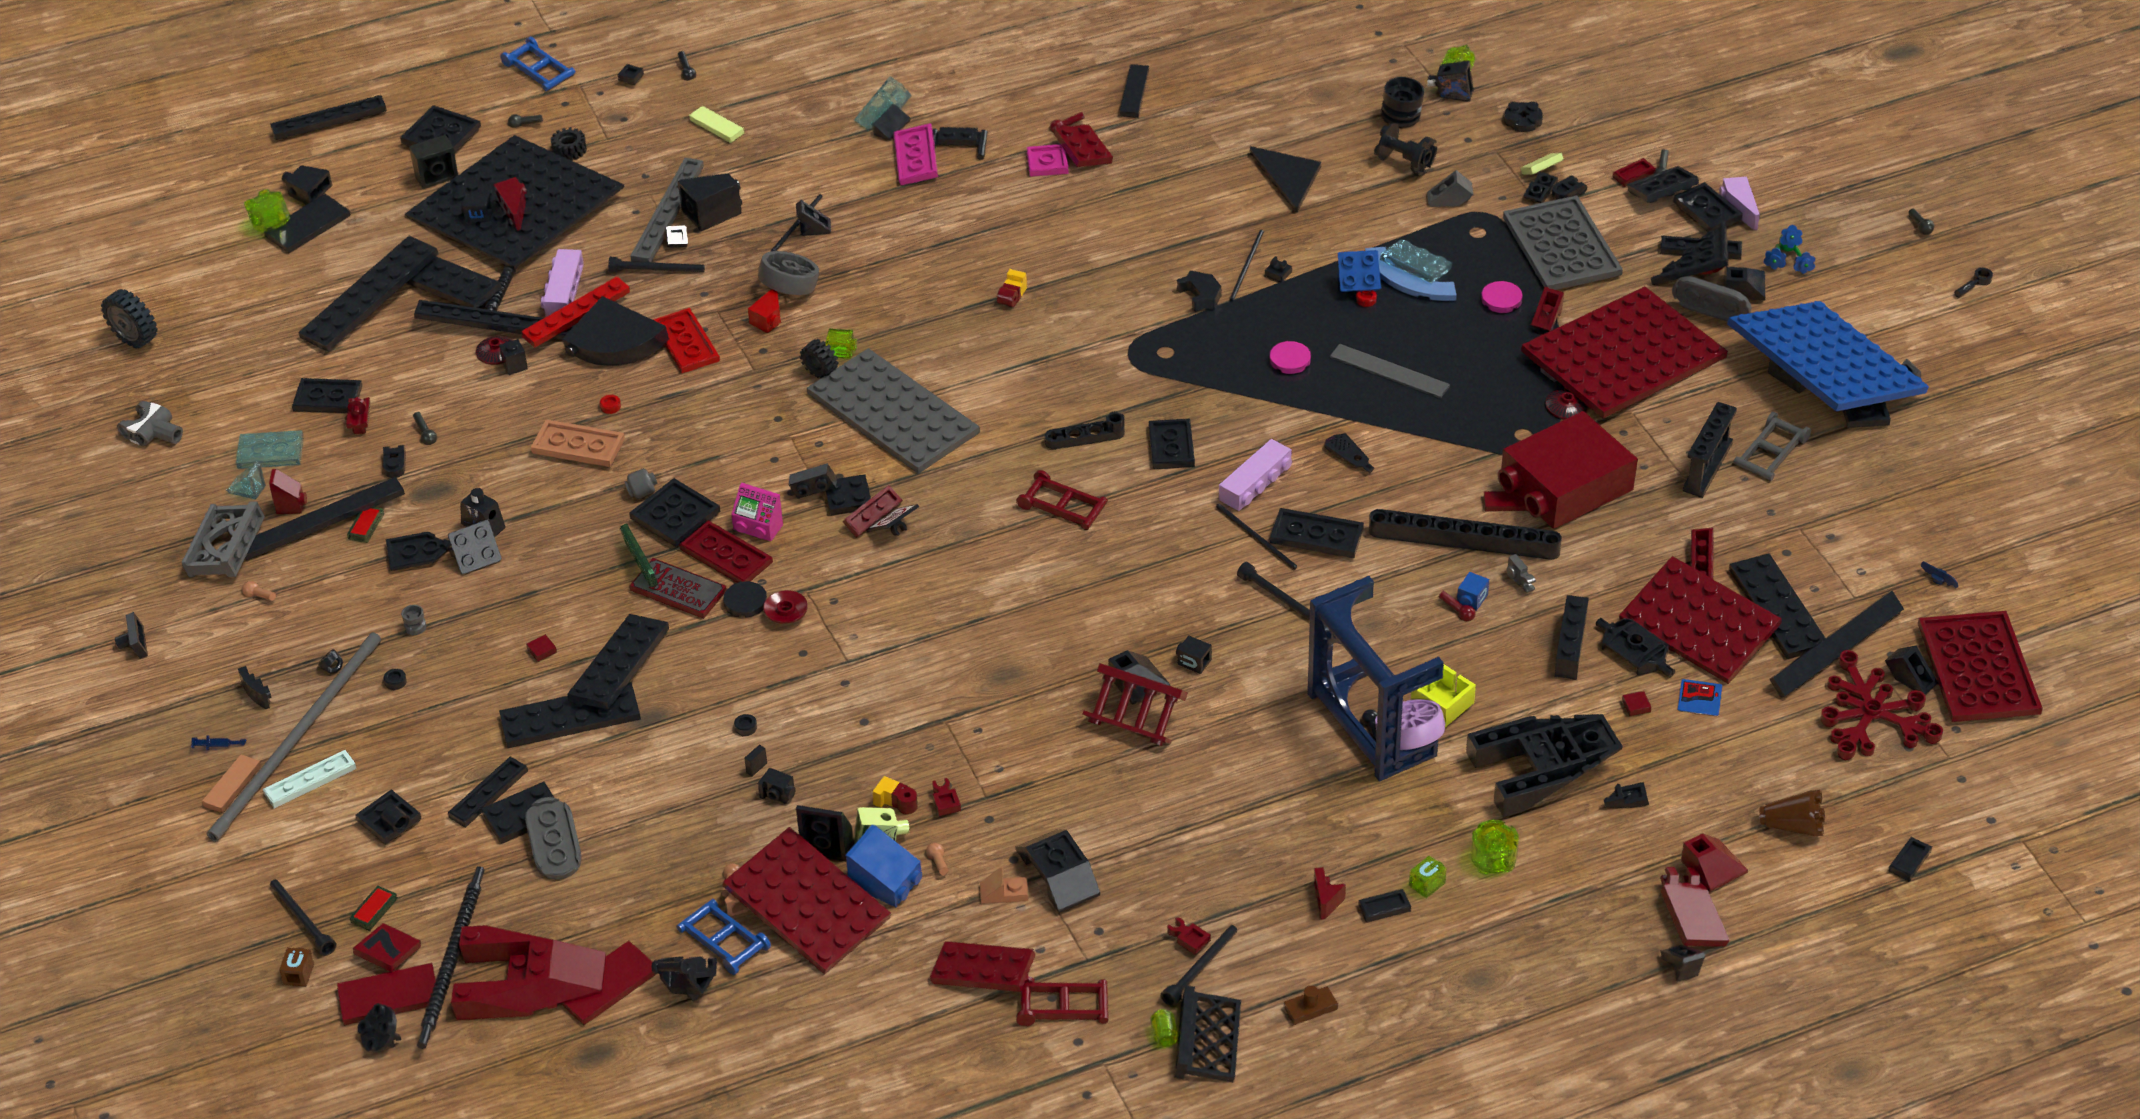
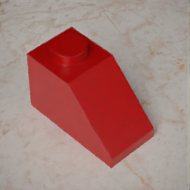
[748,289,781,333]

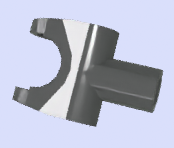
[117,401,183,446]

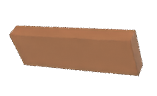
[202,754,261,813]

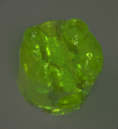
[244,189,291,232]
[1471,820,1519,875]

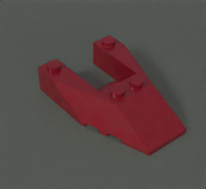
[451,925,606,1020]

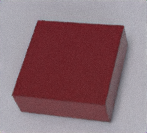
[526,634,557,662]
[1622,691,1651,716]

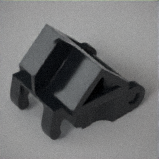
[651,956,717,1001]

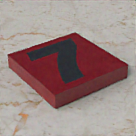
[353,923,421,972]

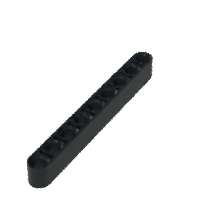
[1369,509,1562,560]

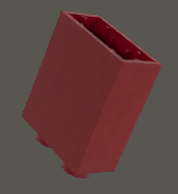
[1497,411,1638,529]

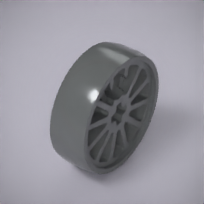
[758,251,819,295]

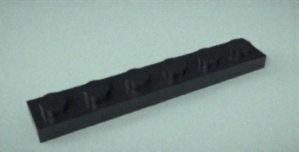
[270,95,387,140]

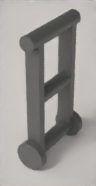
[1733,412,1811,481]

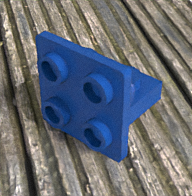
[1337,250,1381,292]

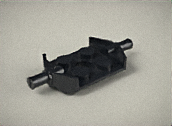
[1596,617,1675,678]

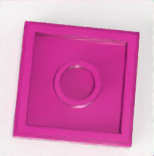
[1027,144,1068,177]

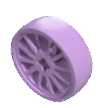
[1375,699,1445,750]

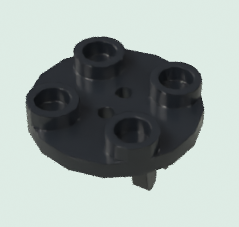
[357,1003,401,1053]

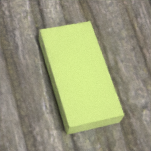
[1520,153,1563,175]

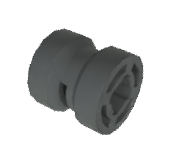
[401,605,426,635]

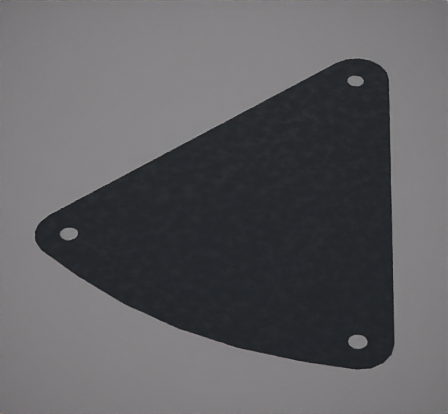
[1128,212,1564,455]

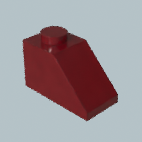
[269,469,307,514]

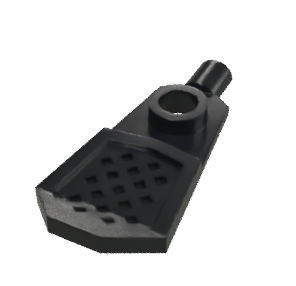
[1325,433,1374,473]

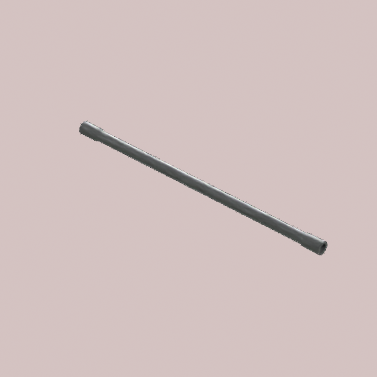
[207,632,381,841]

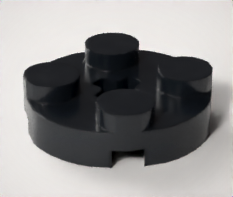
[1504,101,1543,132]

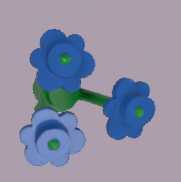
[1764,225,1816,274]

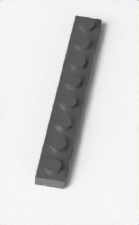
[631,158,704,262]

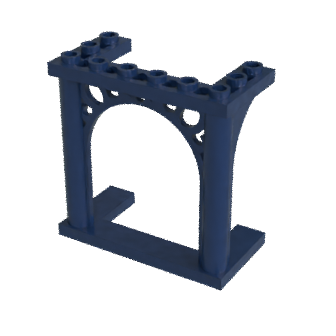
[1307,576,1444,782]

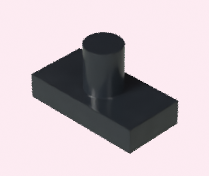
[115,612,148,659]

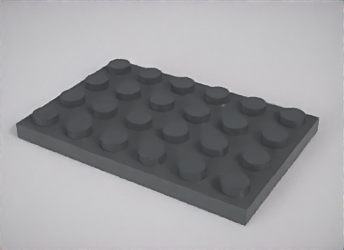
[1503,196,1623,290]

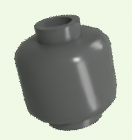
[625,468,658,499]

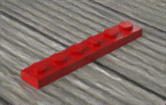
[522,276,630,348]

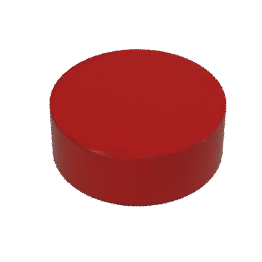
[1356,290,1377,307]
[600,394,621,414]

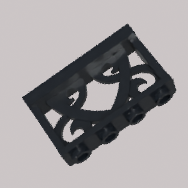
[1683,402,1737,498]

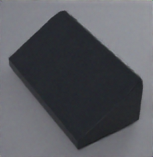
[873,104,910,141]

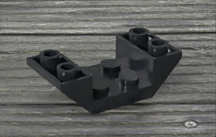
[1015,829,1100,913]

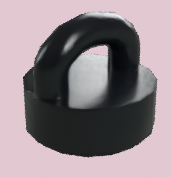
[318,649,343,674]

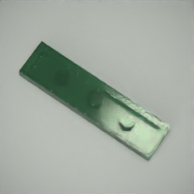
[620,523,658,588]

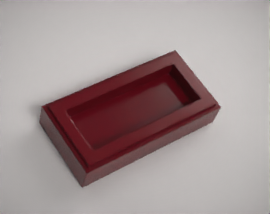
[1612,158,1656,187]

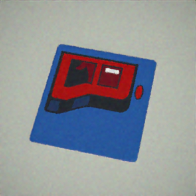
[1678,679,1722,716]

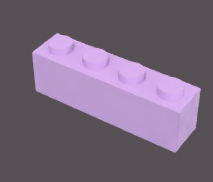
[541,249,584,317]
[1219,439,1292,511]

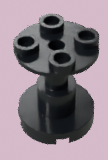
[1374,123,1437,176]

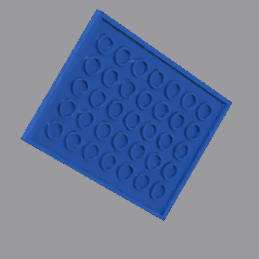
[1727,301,1929,411]

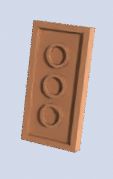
[531,420,625,467]

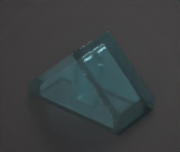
[226,462,266,500]

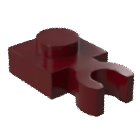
[932,778,961,816]
[1167,917,1211,955]

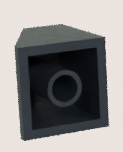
[678,173,742,232]

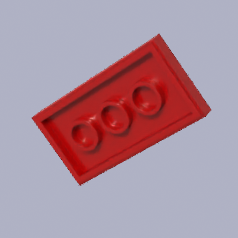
[653,308,720,374]

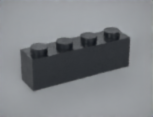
[1554,595,1589,680]

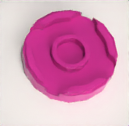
[1482,281,1522,313]
[1270,341,1311,374]

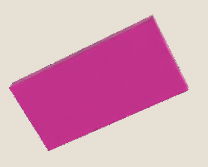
[894,124,938,186]

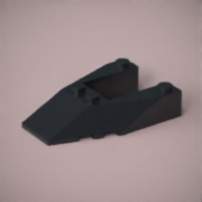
[1466,714,1623,817]

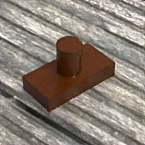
[1283,986,1338,1025]

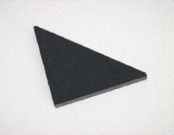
[1250,146,1321,213]
[1651,221,1729,285]

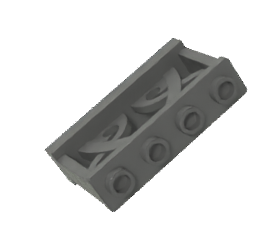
[182,501,265,577]

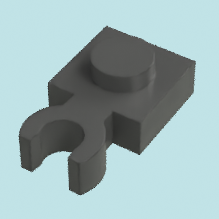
[1507,554,1536,593]

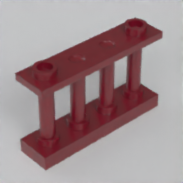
[1082,663,1188,746]

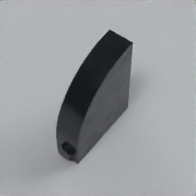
[562,296,669,366]

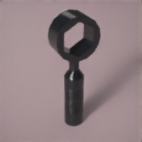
[1954,268,1993,298]

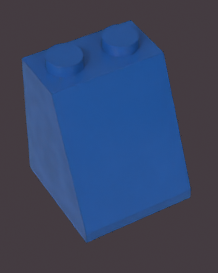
[846,824,922,908]

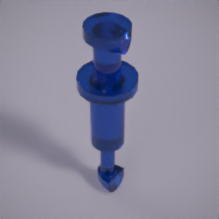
[191,735,247,750]

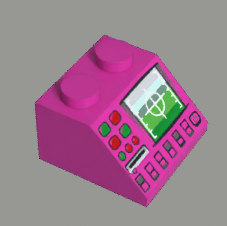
[731,483,783,541]

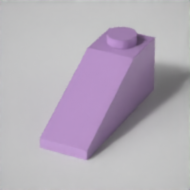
[1719,177,1760,230]

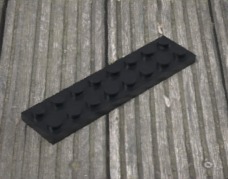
[298,235,439,352]

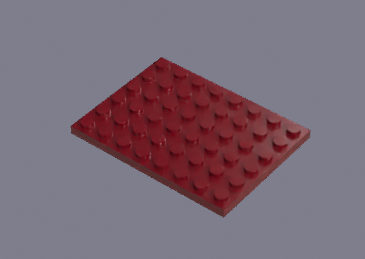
[1521,286,1728,418]

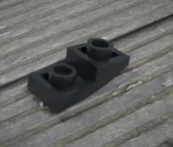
[1523,172,1558,203]
[238,666,272,709]

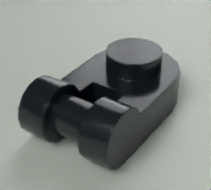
[1552,175,1587,200]
[383,445,406,478]

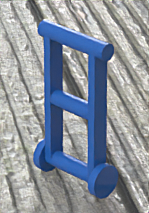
[500,36,576,91]
[676,899,771,975]

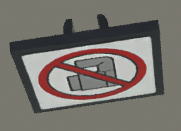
[866,504,919,536]

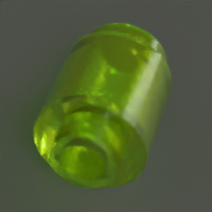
[1150,1009,1178,1047]

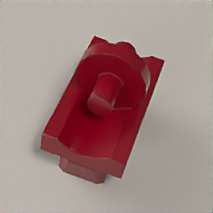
[346,397,370,434]

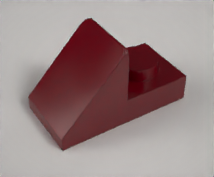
[1531,287,1565,332]
[1314,867,1346,920]

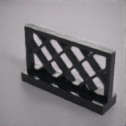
[1174,985,1241,1082]

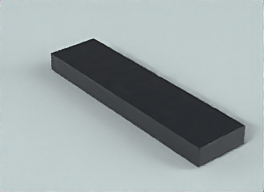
[1120,64,1149,118]
[1660,236,1742,260]
[448,756,528,828]

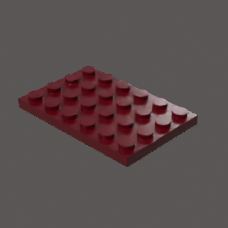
[1619,556,1782,684]
[1918,611,2043,722]
[723,826,891,975]

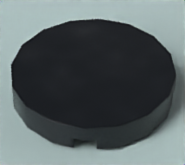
[724,581,767,618]

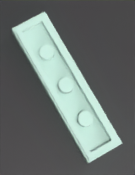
[263,750,356,808]

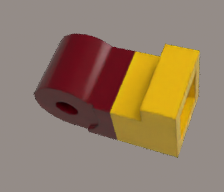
[997,269,1027,307]
[873,776,918,815]

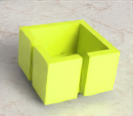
[1411,665,1476,727]

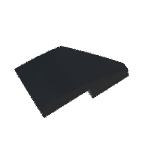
[1604,782,1649,808]

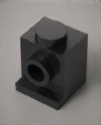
[758,767,796,804]

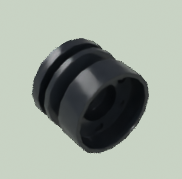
[1380,77,1425,127]

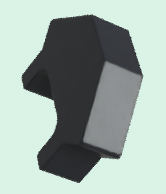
[1177,270,1222,312]

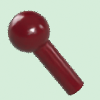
[1050,112,1085,133]
[1438,590,1476,621]

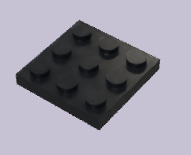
[400,105,481,153]
[629,478,721,547]

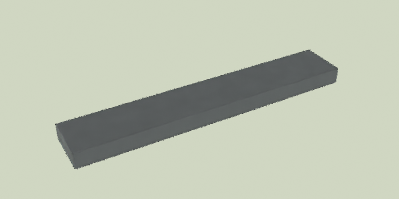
[1330,344,1450,399]

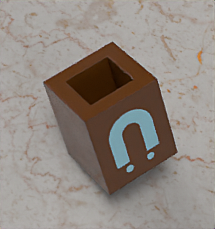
[279,947,314,987]

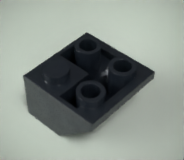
[1724,266,1766,301]
[1108,650,1170,705]

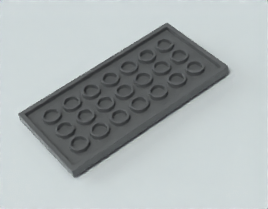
[807,348,980,474]

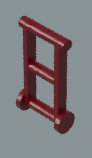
[1016,470,1108,530]
[1016,976,1109,1026]

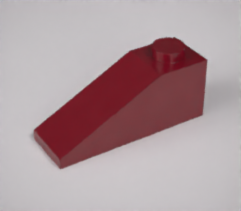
[494,177,527,230]

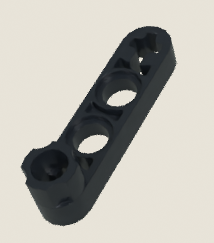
[1045,411,1125,449]

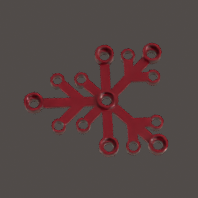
[1820,650,1943,760]

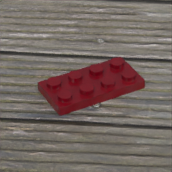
[930,941,1036,992]

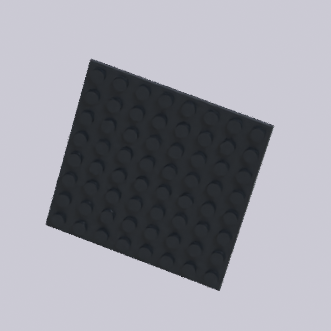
[404,135,624,269]

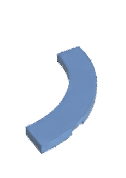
[1365,247,1456,301]

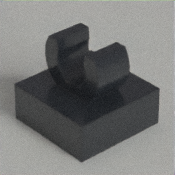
[1265,256,1292,282]

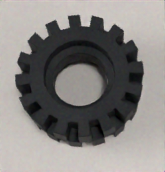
[550,127,587,160]
[800,339,839,379]

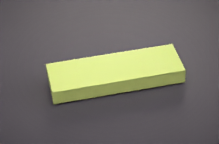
[689,106,744,143]

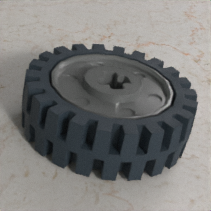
[101,289,158,349]

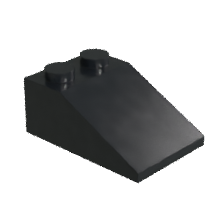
[796,805,853,861]

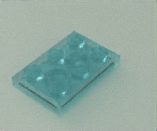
[1380,240,1452,283]
[236,430,304,469]

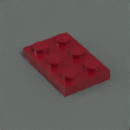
[1053,124,1113,167]

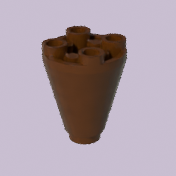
[1759,790,1825,836]

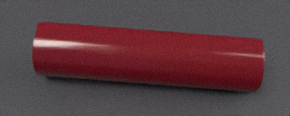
[1691,528,1714,579]

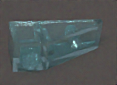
[854,76,912,130]

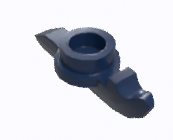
[1921,561,1958,588]

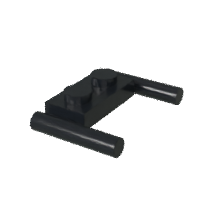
[933,127,988,160]

